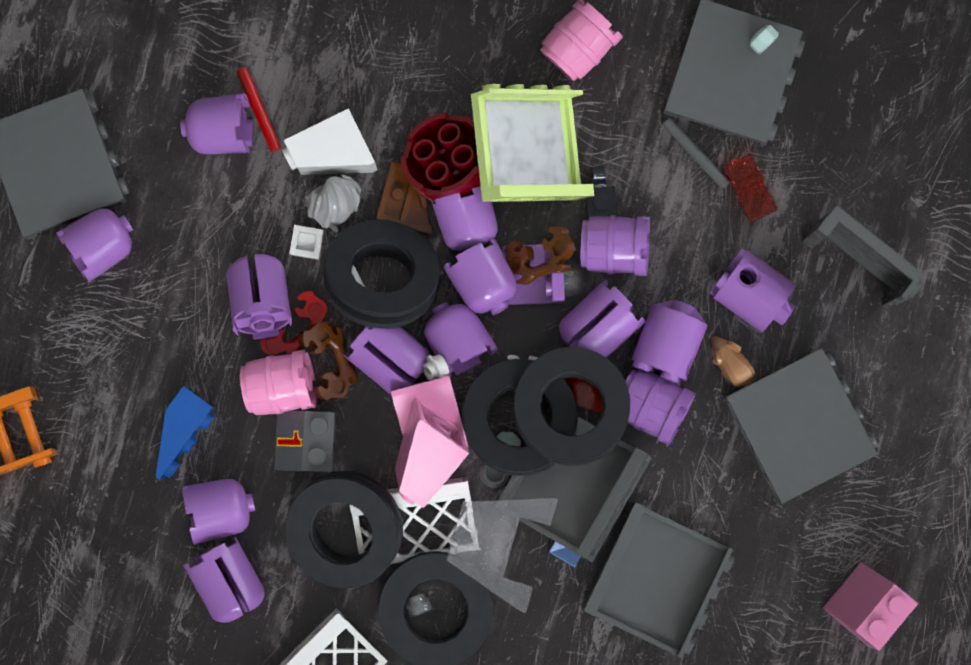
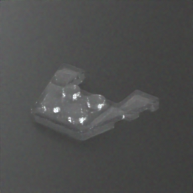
[446,498,558,613]

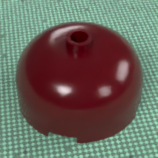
[400,112,481,202]

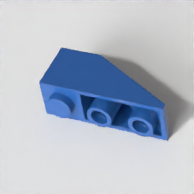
[155,386,215,480]

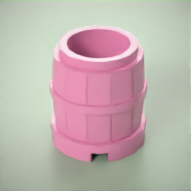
[540,0,623,82]
[240,350,317,415]

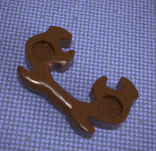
[505,226,575,285]
[298,323,357,401]

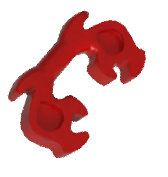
[259,291,331,355]

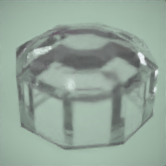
[564,268,582,297]

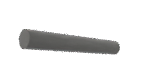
[663,117,730,190]

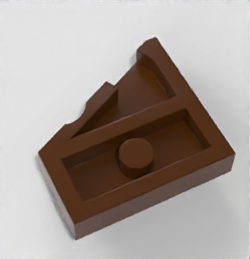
[375,162,432,235]

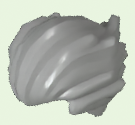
[305,174,362,233]

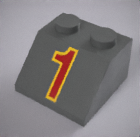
[274,411,337,473]

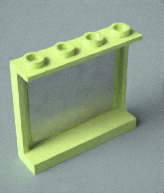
[471,84,594,202]

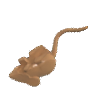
[711,335,755,388]

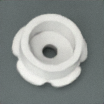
[423,354,449,381]

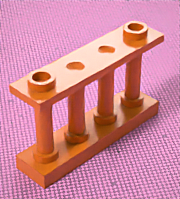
[0,386,58,475]

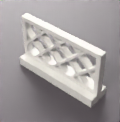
[350,477,479,564]
[279,608,388,665]

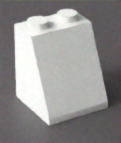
[282,108,377,175]

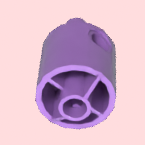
[709,248,797,333]
[631,300,708,386]

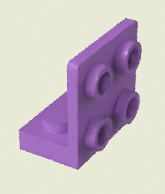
[503,244,565,305]

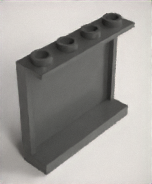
[663,0,805,147]
[0,89,129,240]
[802,205,924,308]
[724,348,878,504]
[495,407,652,562]
[583,502,735,658]

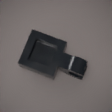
[586,166,618,219]

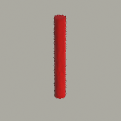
[236,67,281,153]

